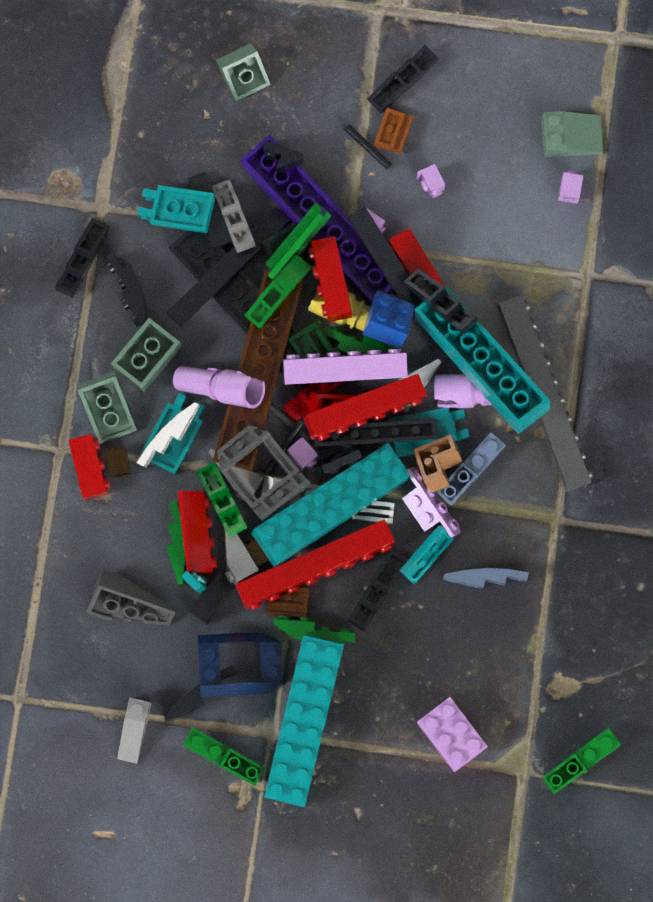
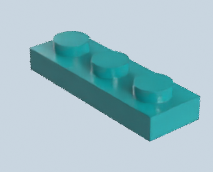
[399,525,454,584]

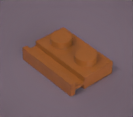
[374,108,414,155]

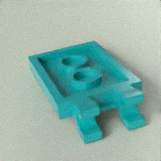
[137,185,216,233]
[140,393,206,475]
[389,408,469,458]

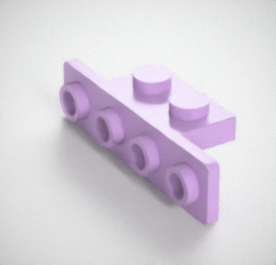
[402,466,461,537]

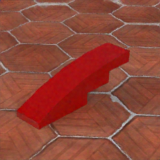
[283,355,346,423]

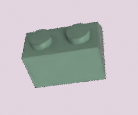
[216,43,271,101]

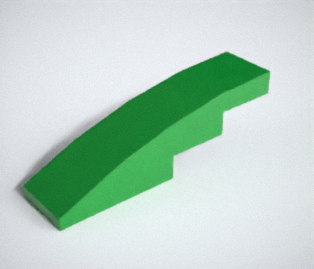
[197,462,247,537]
[166,500,186,587]

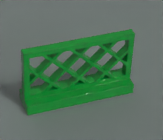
[265,202,332,279]

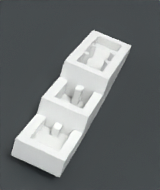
[137,402,200,468]

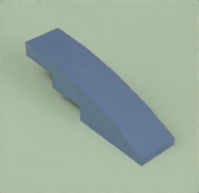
[443,568,529,589]

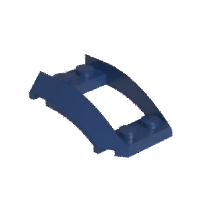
[198,633,282,697]

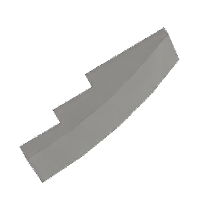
[212,179,256,253]

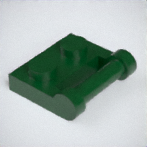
[288,320,339,358]

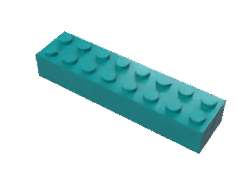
[414,286,550,434]
[252,443,411,567]
[264,634,345,807]

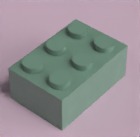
[111,318,182,393]

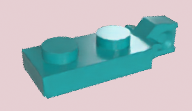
[181,571,208,594]

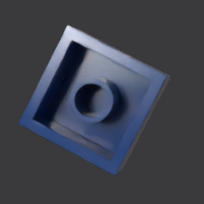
[362,291,415,349]

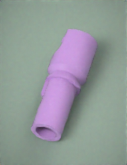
[173,366,265,408]
[434,374,532,408]

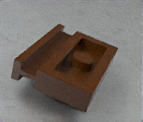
[266,588,309,618]

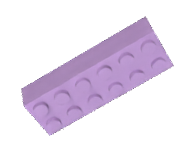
[283,349,408,385]

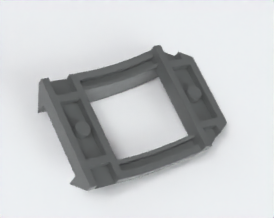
[217,425,310,521]

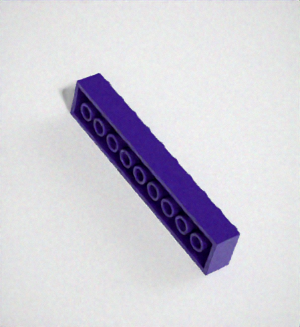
[240,135,394,305]

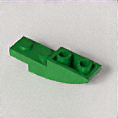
[244,255,312,329]
[323,326,399,356]
[274,616,355,643]
[182,727,265,786]
[542,727,621,794]

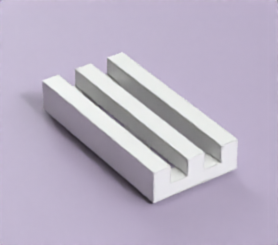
[352,501,395,524]

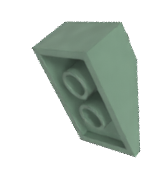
[541,111,603,158]
[78,370,137,444]

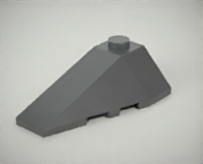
[86,569,176,626]

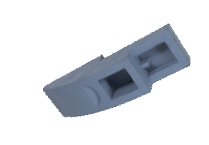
[436,432,506,506]

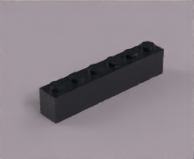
[315,419,438,447]

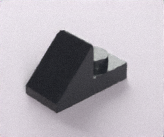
[263,140,304,174]

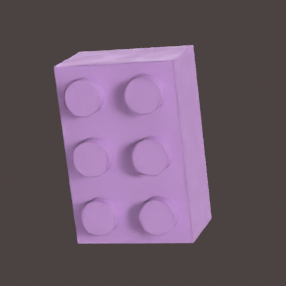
[416,697,488,772]

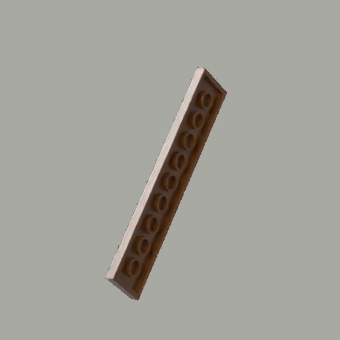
[213,270,304,472]

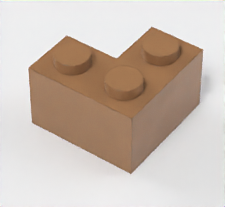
[413,434,463,493]

